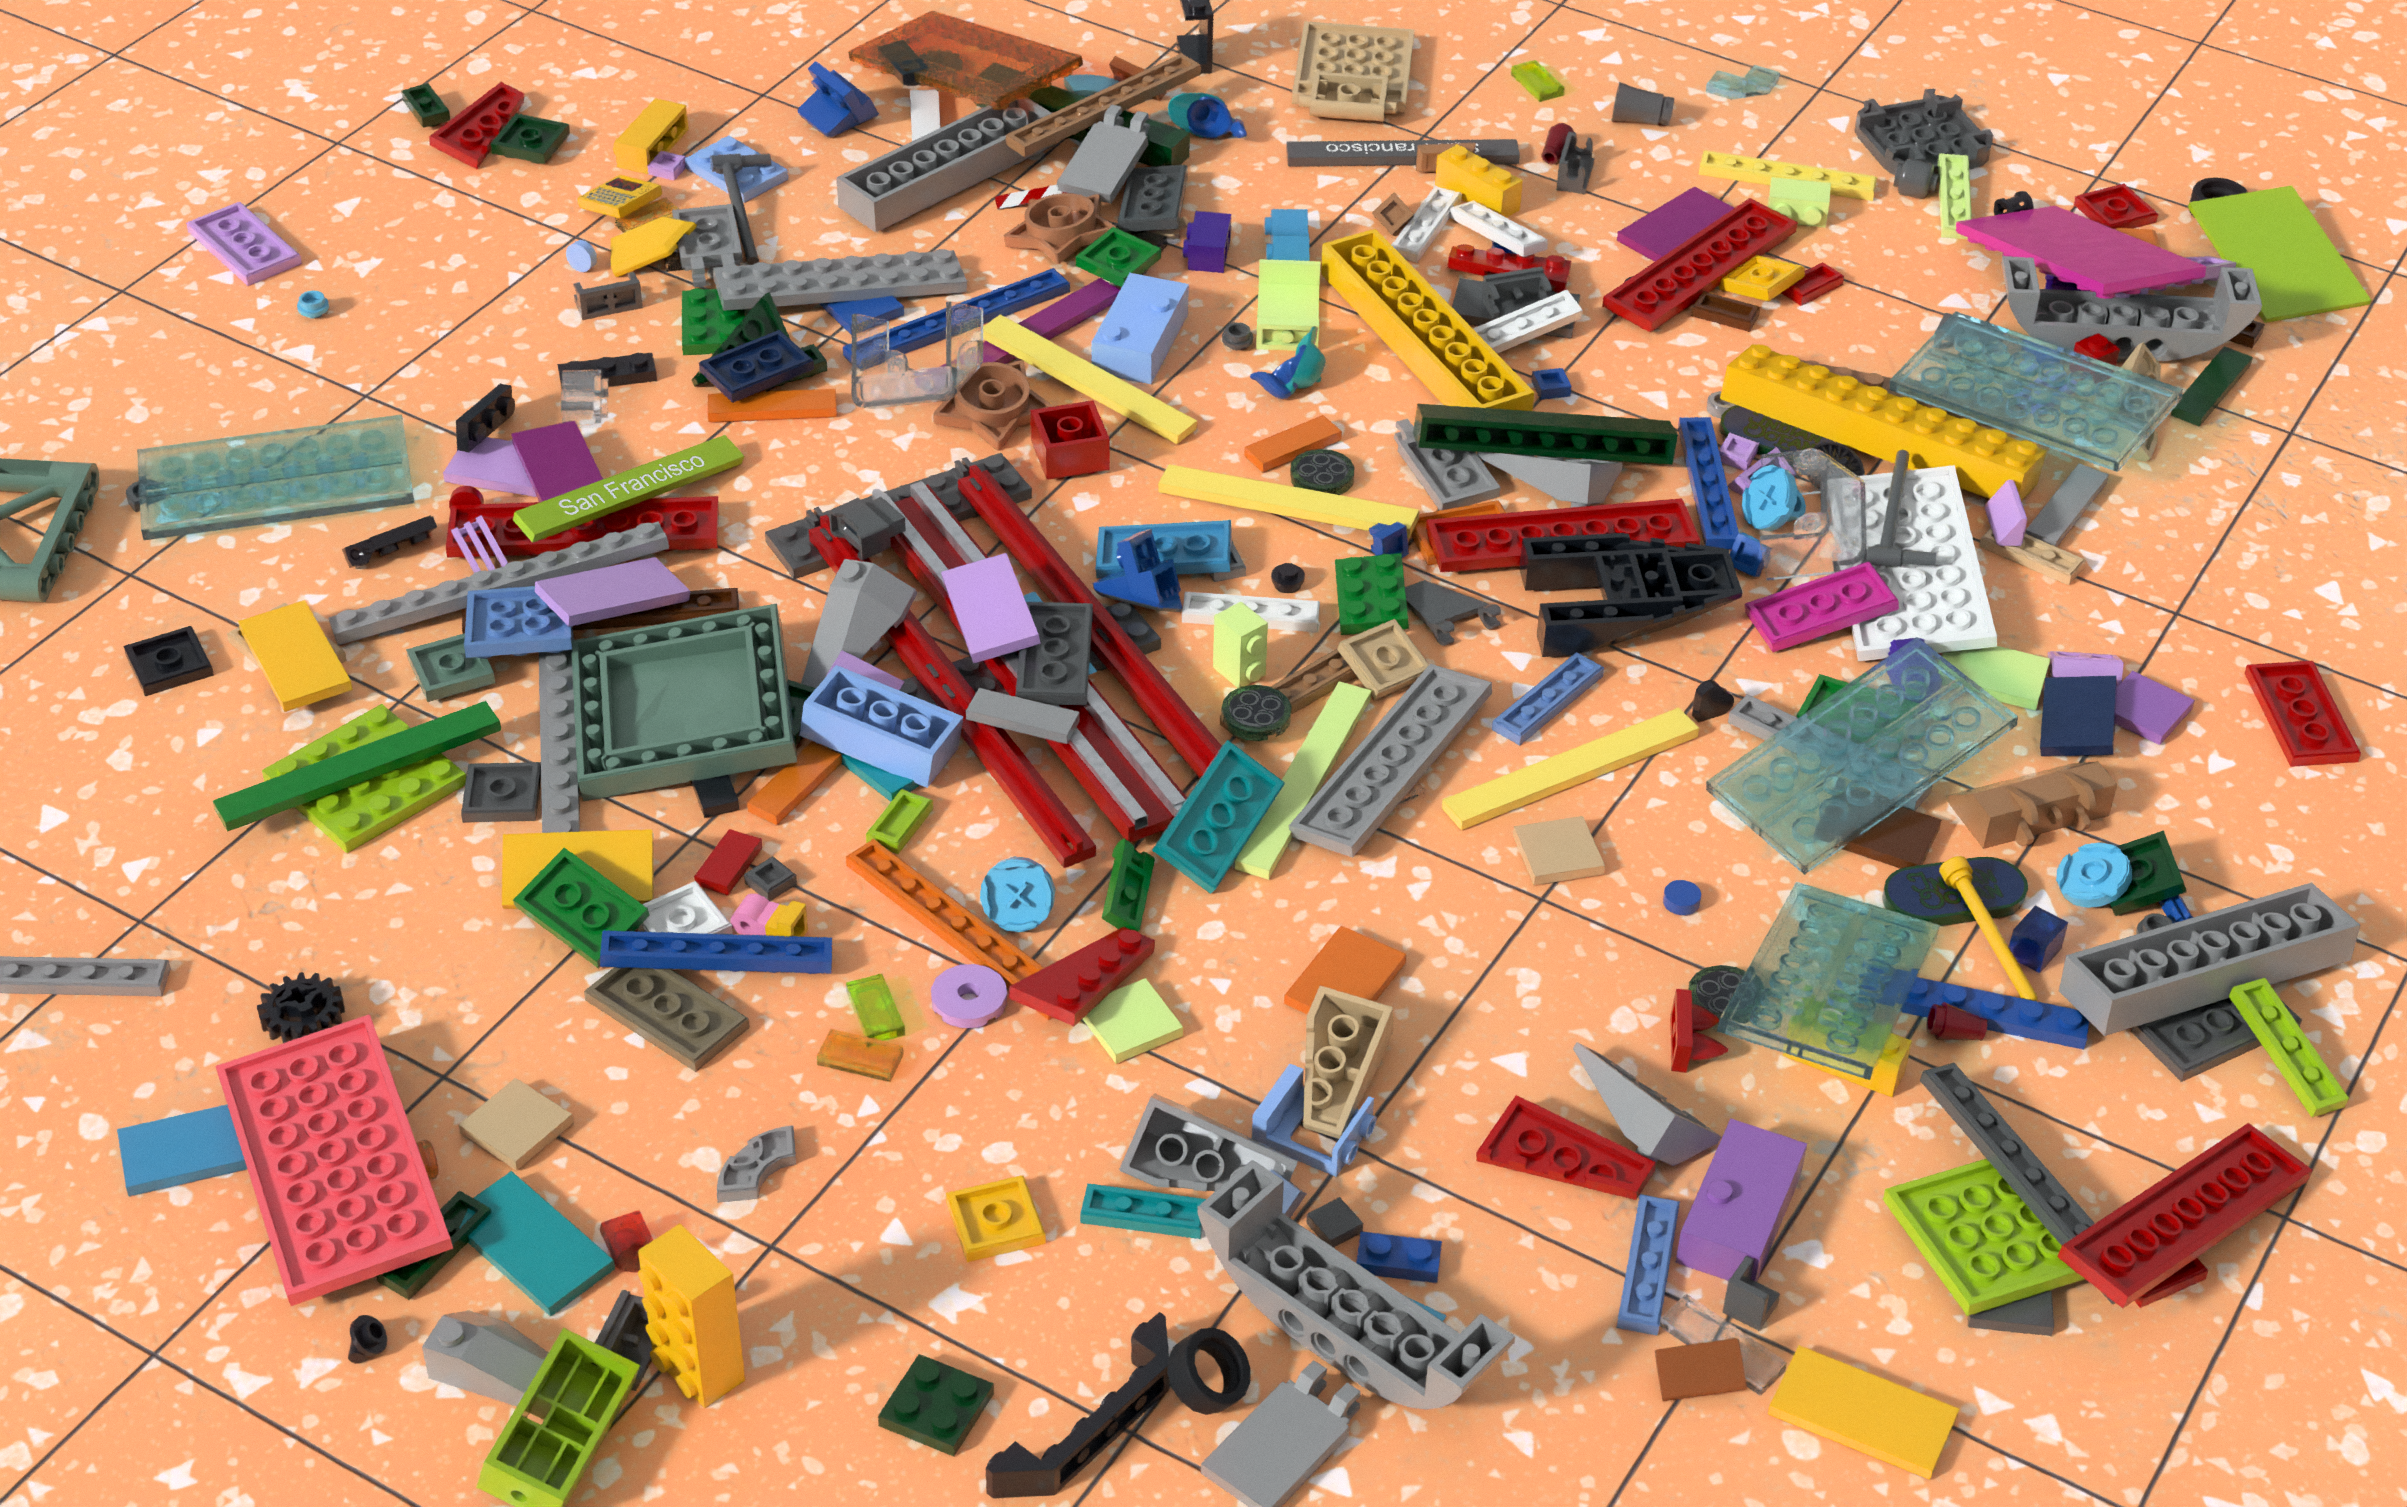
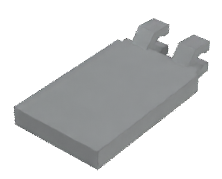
[1057,104,1150,204]
[672,204,743,287]
[1394,419,1501,510]
[1201,1360,1361,1507]

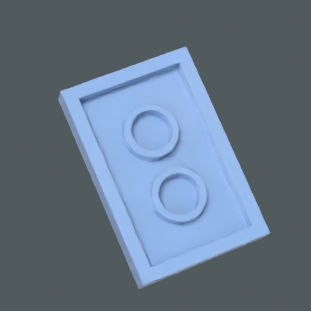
[685,136,788,203]

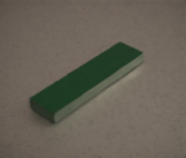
[2171,346,2253,426]

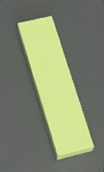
[1938,154,1972,239]

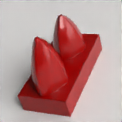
[1670,989,1728,1073]

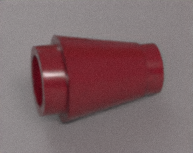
[1541,123,1575,164]
[1926,1002,1987,1041]

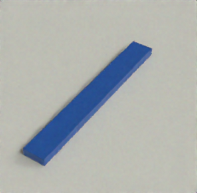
[843,268,1070,371]

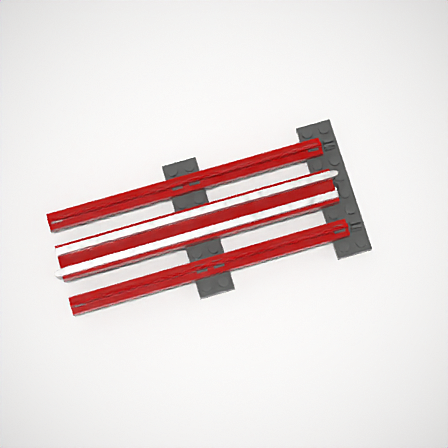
[765,453,1222,868]

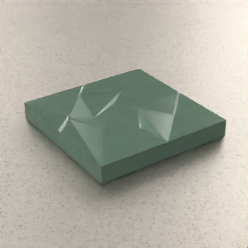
[571,603,797,801]

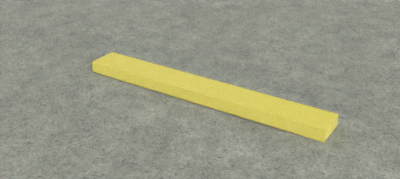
[980,314,1197,444]
[1158,464,1419,538]
[1442,707,1699,830]

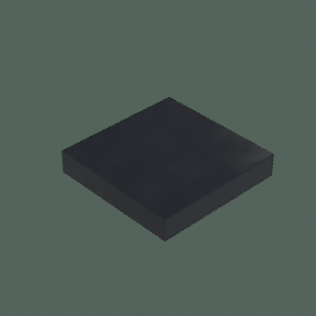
[123,626,214,696]

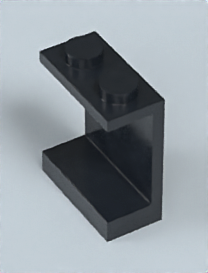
[1177,0,1214,74]

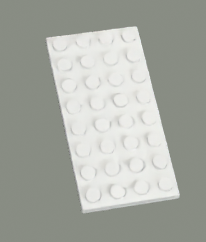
[1823,465,1997,662]

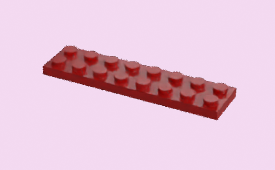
[1602,198,1798,333]
[446,496,719,558]
[1426,498,1700,573]
[2057,1123,2313,1308]

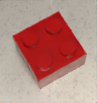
[1031,400,1110,480]

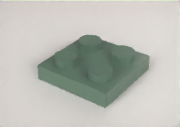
[406,633,496,702]

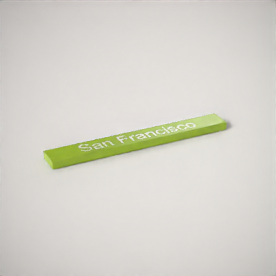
[513,435,745,543]

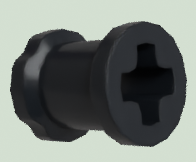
[1993,191,2034,215]

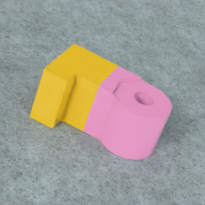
[730,893,808,937]

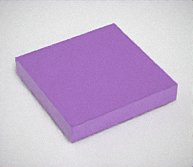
[2115,671,2195,745]

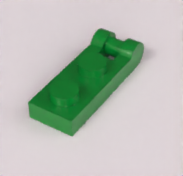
[1101,839,1155,932]

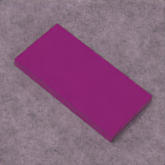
[1617,186,1734,262]
[511,420,603,502]

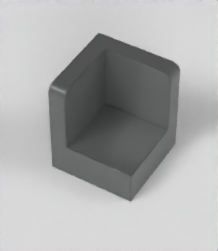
[1722,1256,1780,1331]

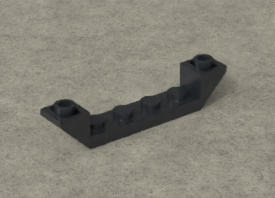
[985,1312,1169,1498]

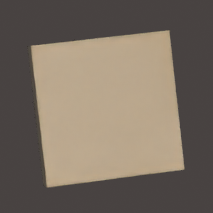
[1337,619,1429,700]
[1513,816,1605,885]
[458,1078,574,1171]

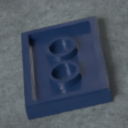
[699,330,814,403]
[2040,675,2117,756]

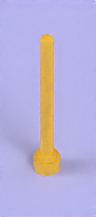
[1939,856,2038,1001]

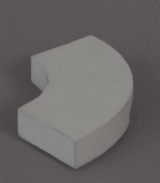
[717,1125,796,1203]

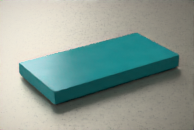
[1152,740,1285,894]
[459,1171,615,1317]

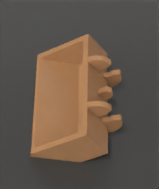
[1946,761,2117,849]

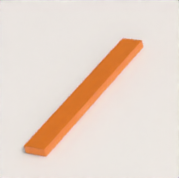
[846,839,1052,1020]

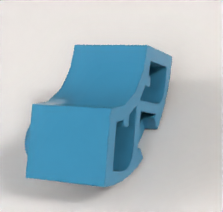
[1265,209,1310,261]

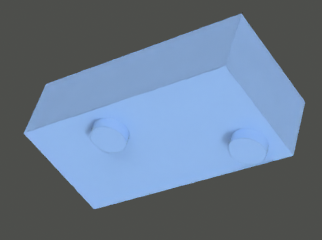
[1091,273,1189,384]
[799,665,963,788]

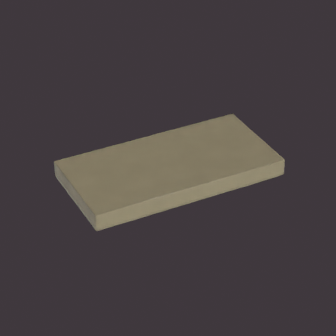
[584,967,750,1072]

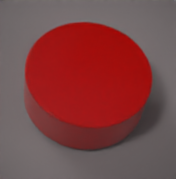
[449,486,484,508]

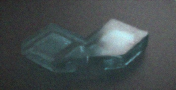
[1706,65,1780,100]

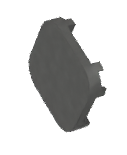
[1854,89,1993,175]

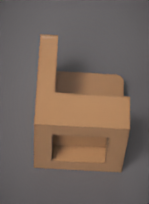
[1372,192,1414,235]

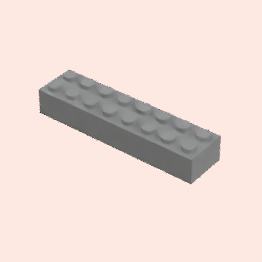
[836,92,1056,232]
[2059,882,2360,1036]

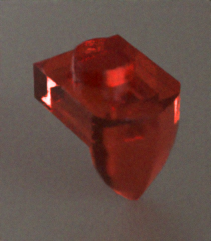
[599,1210,654,1273]

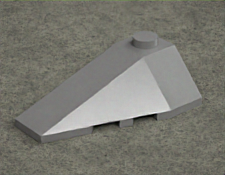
[1477,452,1623,507]
[801,559,917,688]
[1573,1042,1721,1166]
[1119,1093,1298,1191]
[422,1310,549,1406]

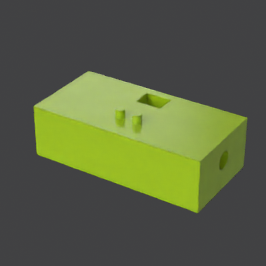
[476,1328,640,1507]

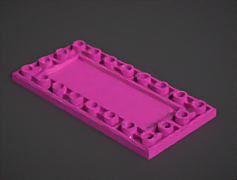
[1956,206,2206,299]

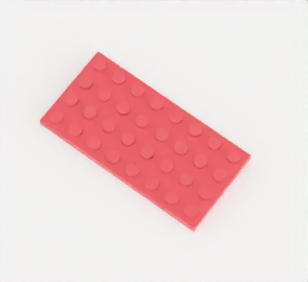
[215,1014,454,1306]

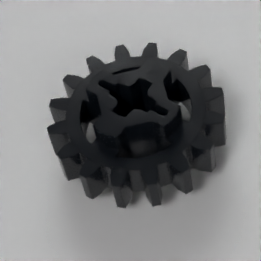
[257,972,345,1043]

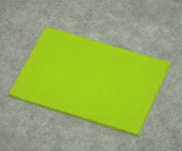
[2188,185,2372,323]

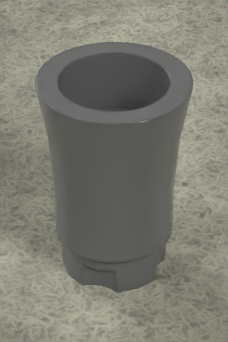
[1611,82,1675,125]

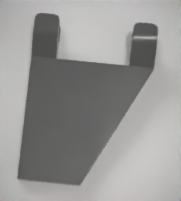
[1405,580,1501,646]

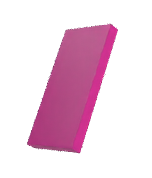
[1745,562,1899,652]

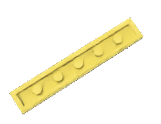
[1698,150,1877,201]

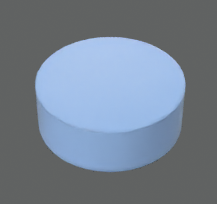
[566,240,597,272]

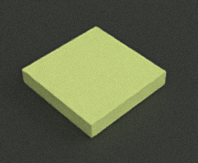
[1083,978,1183,1064]

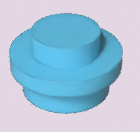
[297,291,329,318]

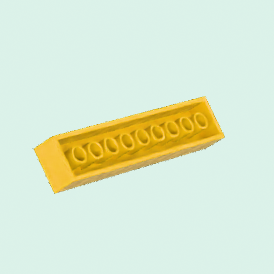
[1321,228,1535,411]
[1720,344,2047,501]

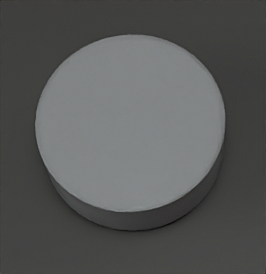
[1706,391,1736,419]

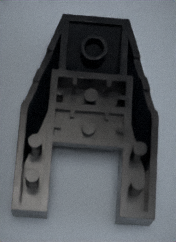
[1519,533,1743,657]

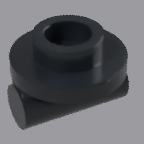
[348,1315,387,1363]

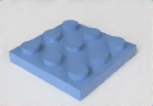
[464,586,573,659]

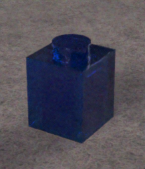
[2009,905,2069,973]

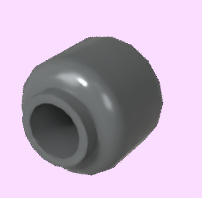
[1894,158,1939,199]

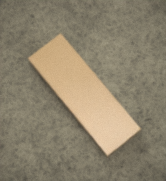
[1979,528,2086,586]

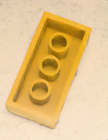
[638,1223,745,1408]

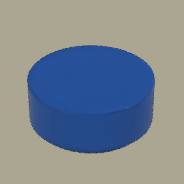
[1663,880,1701,915]

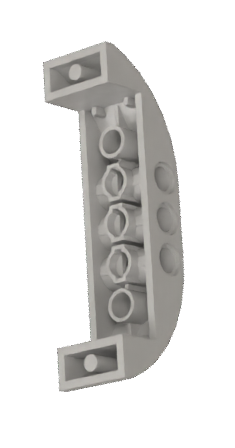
[2001,256,2262,361]
[1198,1159,1515,1410]

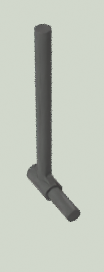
[710,153,771,265]
[1867,450,1937,566]

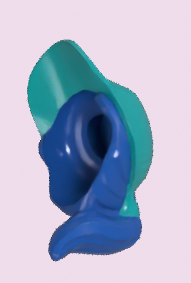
[1168,92,1247,139]
[1250,326,1326,399]

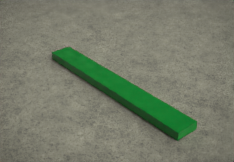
[212,701,501,832]

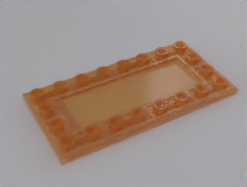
[848,10,1083,110]

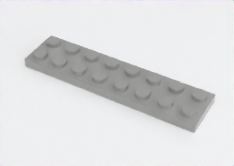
[713,249,967,311]
[1289,664,1492,858]

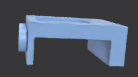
[1252,1064,1377,1177]

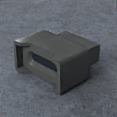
[829,497,906,561]

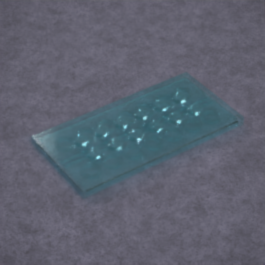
[1890,311,2183,472]
[137,414,415,540]
[1706,637,2018,875]
[1717,882,1940,1080]

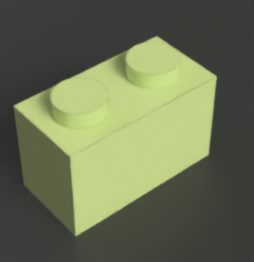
[1767,177,1831,228]
[1213,602,1268,689]

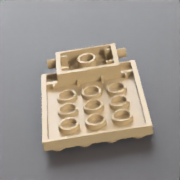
[1292,21,1415,122]

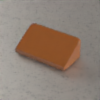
[1655,1338,1747,1402]

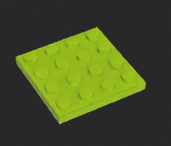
[262,704,466,853]
[1883,1159,2085,1316]

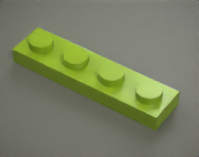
[2228,977,2349,1118]

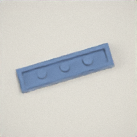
[1492,652,1604,746]
[1617,1194,1680,1336]

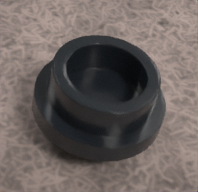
[1271,563,1305,593]

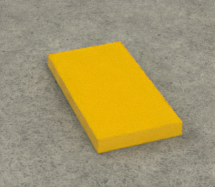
[238,600,353,712]
[502,829,654,909]
[1768,1345,1959,1480]

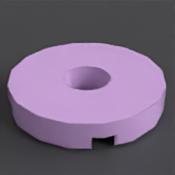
[931,964,1007,1028]

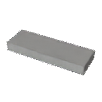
[966,688,1080,744]

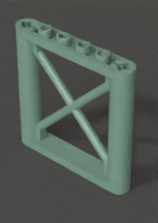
[0,458,99,602]

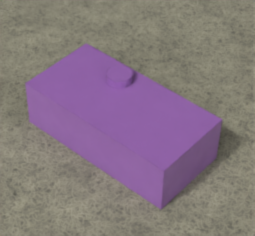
[1675,1118,1807,1282]

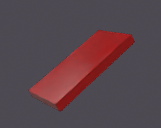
[2244,660,2361,767]

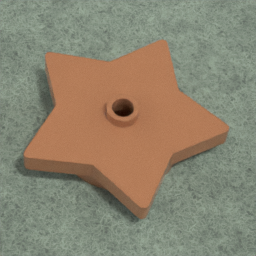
[1003,193,1116,264]
[933,360,1053,451]

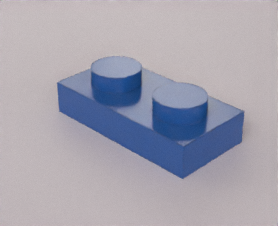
[1356,1231,1442,1283]

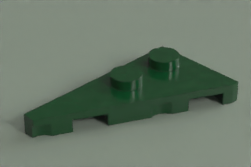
[691,292,790,387]

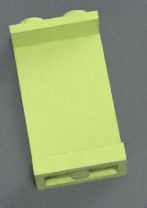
[1256,259,1320,351]

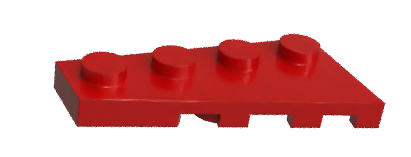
[430,82,524,169]
[1447,244,1572,293]
[1009,927,1155,1026]
[1476,1095,1656,1200]

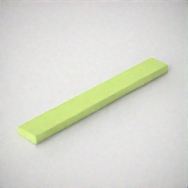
[1235,681,1372,880]

